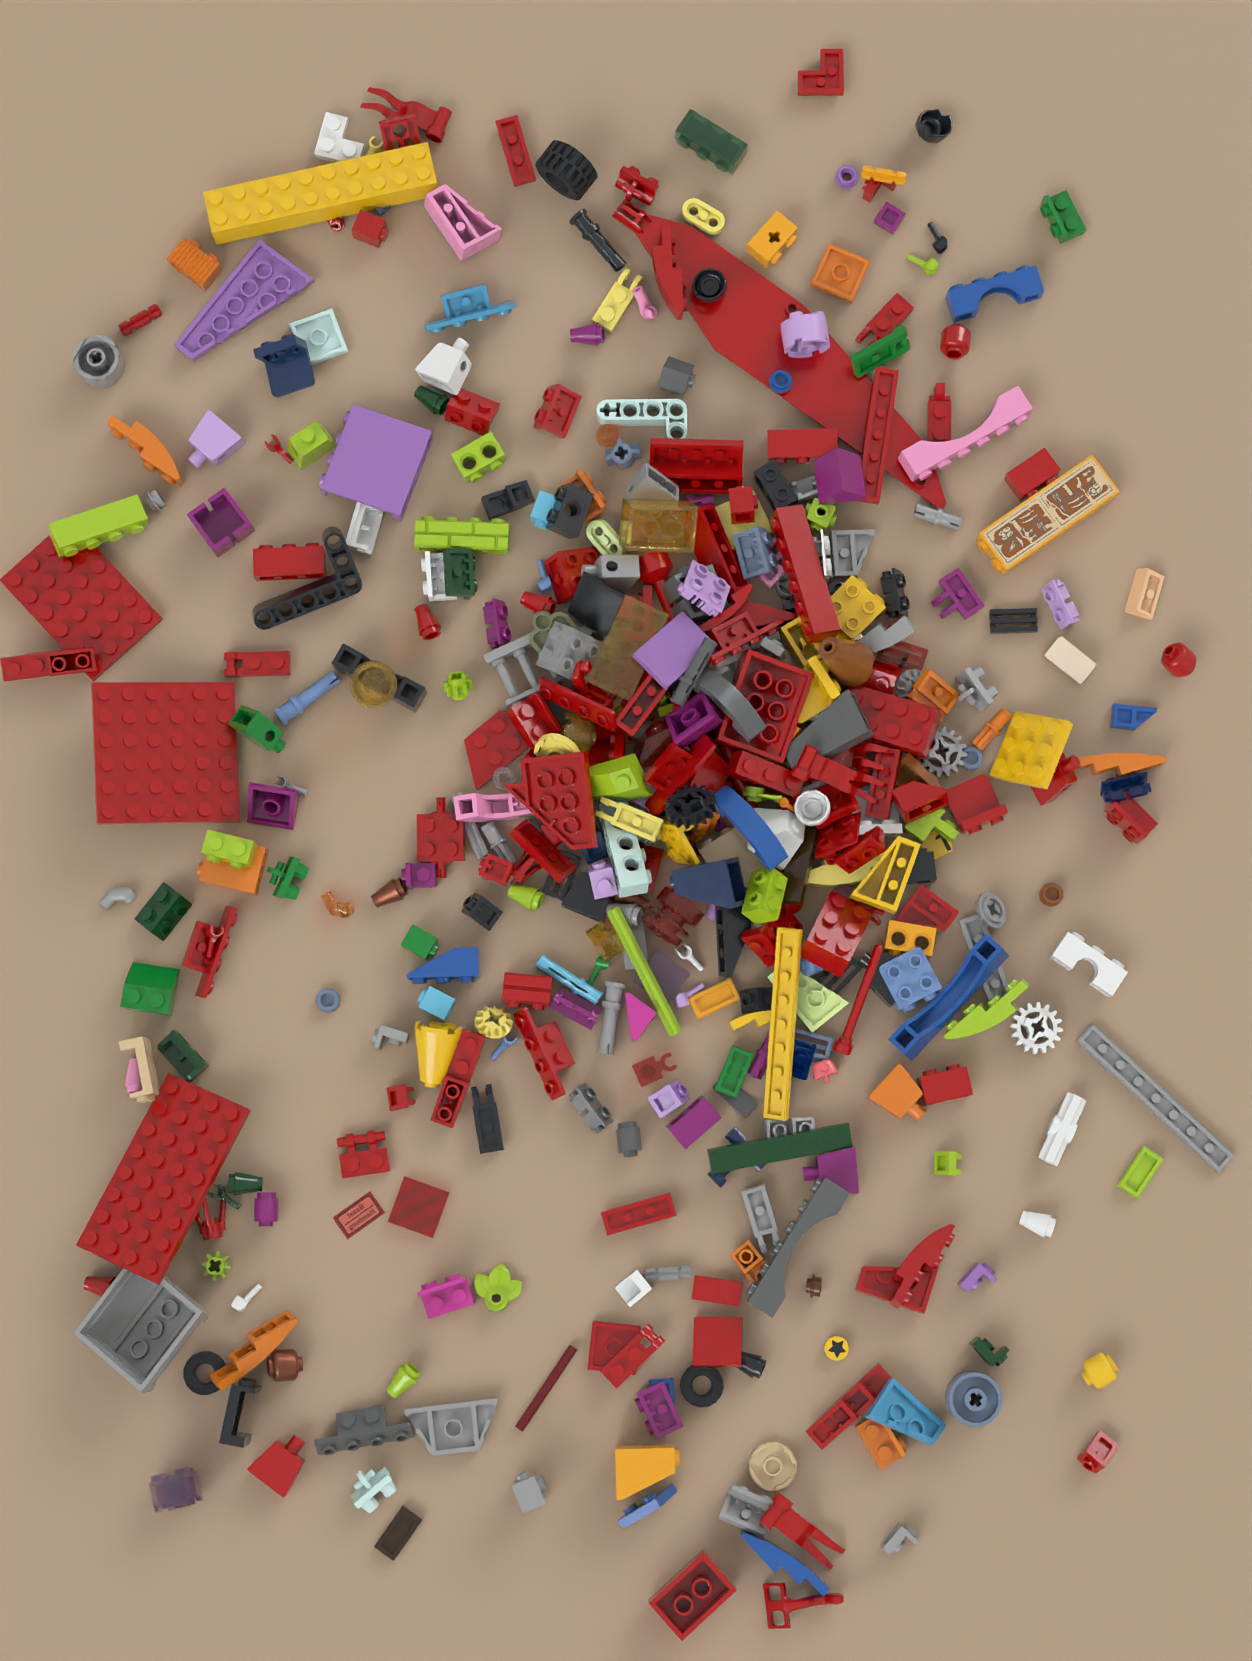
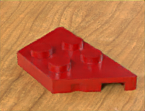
[464,710,529,790]

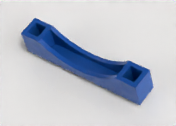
[888,934,1009,1061]

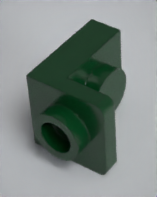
[969,1337,1009,1366]

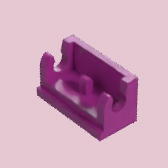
[665,1095,722,1149]

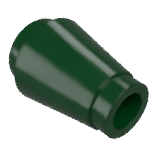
[414,385,450,415]
[228,1172,263,1196]

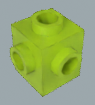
[804,498,838,534]

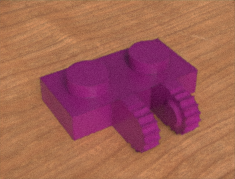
[931,568,985,620]

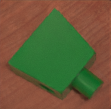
[228,705,286,753]

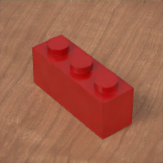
[767,428,838,464]
[253,543,326,581]
[616,674,673,739]
[725,750,804,800]

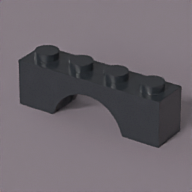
[331,643,427,713]

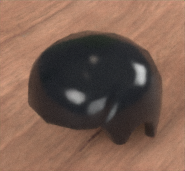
[915,109,953,143]
[692,268,727,304]

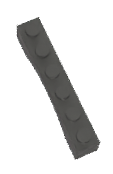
[746,1176,850,1318]

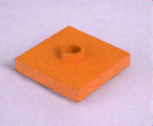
[810,243,871,304]

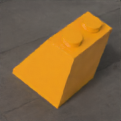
[615,1444,680,1500]

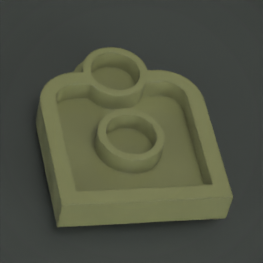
[529,611,581,674]

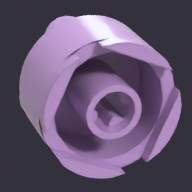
[780,311,830,358]

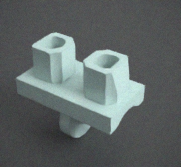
[351,1466,396,1513]

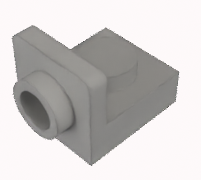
[372,1025,410,1050]
[880,1523,920,1555]

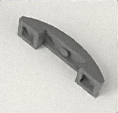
[694,666,766,742]

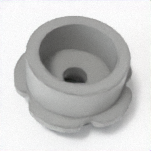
[145,489,166,511]

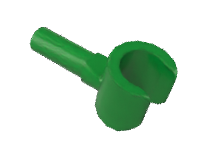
[587,956,610,986]

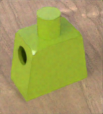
[288,421,337,470]

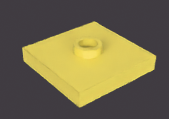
[715,490,773,551]

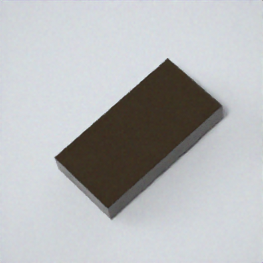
[374,1505,423,1561]

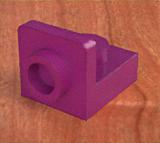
[401,863,436,889]

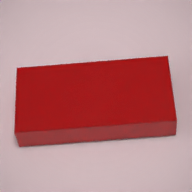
[691,1275,743,1307]

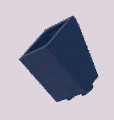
[670,857,746,909]

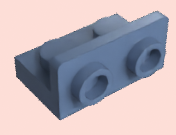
[732,526,778,581]

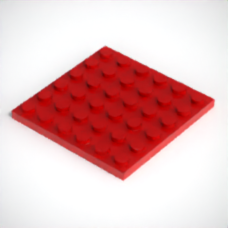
[91,682,240,825]

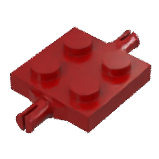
[417,797,465,878]

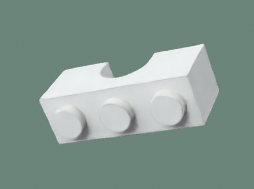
[1049,932,1128,998]

